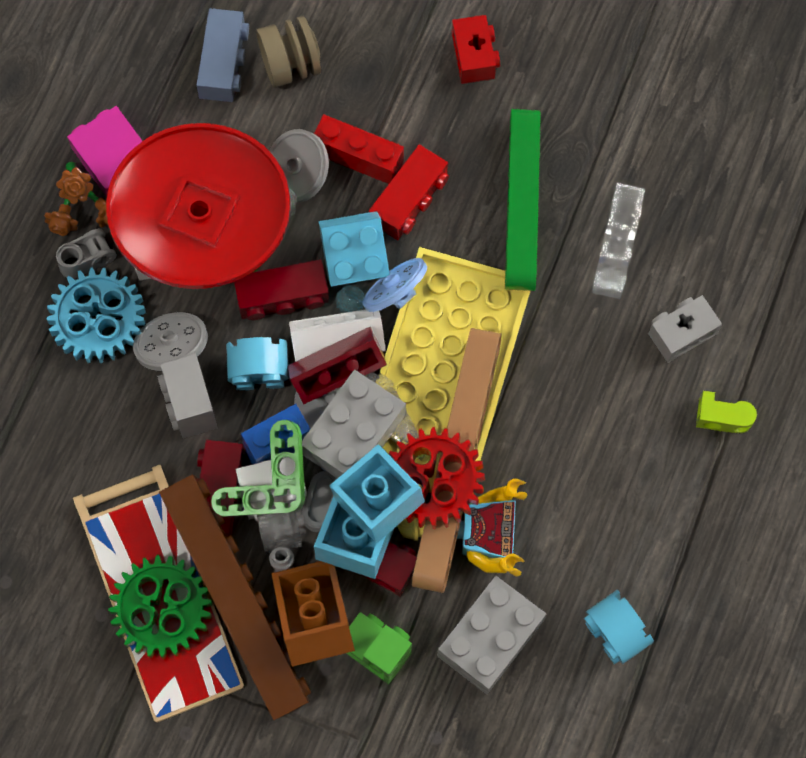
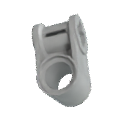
[56,228,117,279]

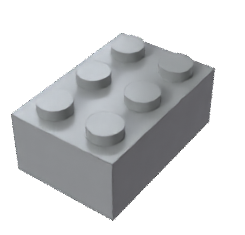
[302,369,406,479]
[437,576,546,695]

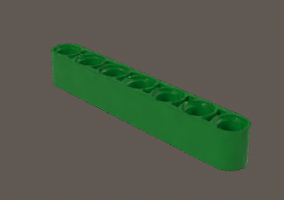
[505,109,541,291]

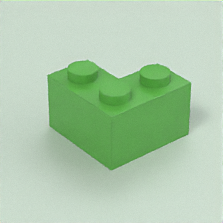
[346,612,412,685]

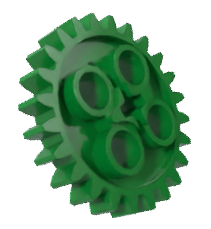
[108,555,213,659]

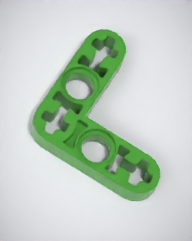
[211,420,305,516]

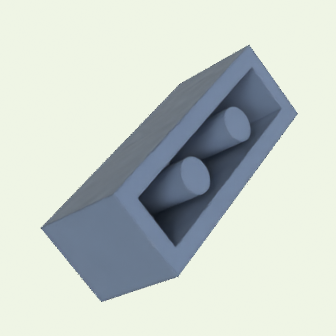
[197,8,249,102]

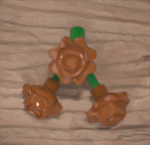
[44,162,109,236]

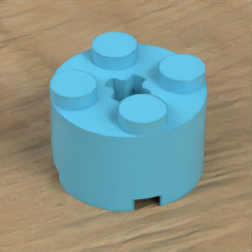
[226,337,289,390]
[584,590,654,664]

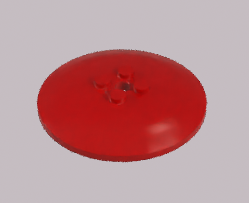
[106,123,290,289]

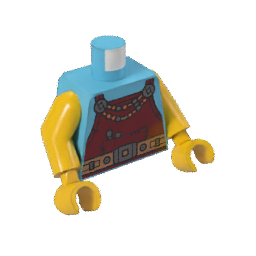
[457,479,527,577]

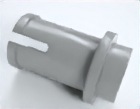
[269,547,294,573]

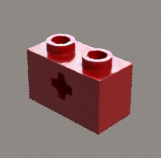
[451,15,500,84]

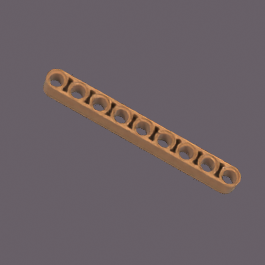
[412,328,502,593]

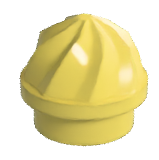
[397,518,424,541]

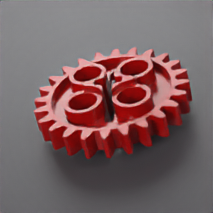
[389,427,485,529]

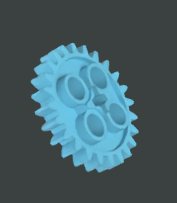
[47,267,146,363]

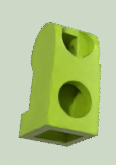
[696,391,757,433]

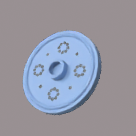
[362,258,427,312]

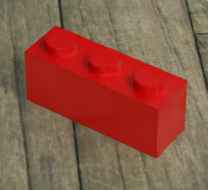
[314,114,404,184]
[369,144,449,241]

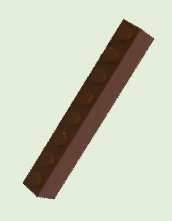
[159,474,312,720]

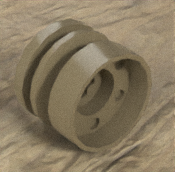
[256,15,321,88]

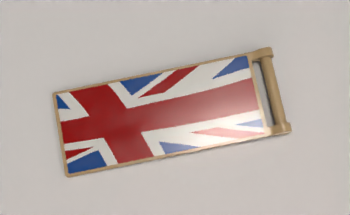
[73,465,244,723]

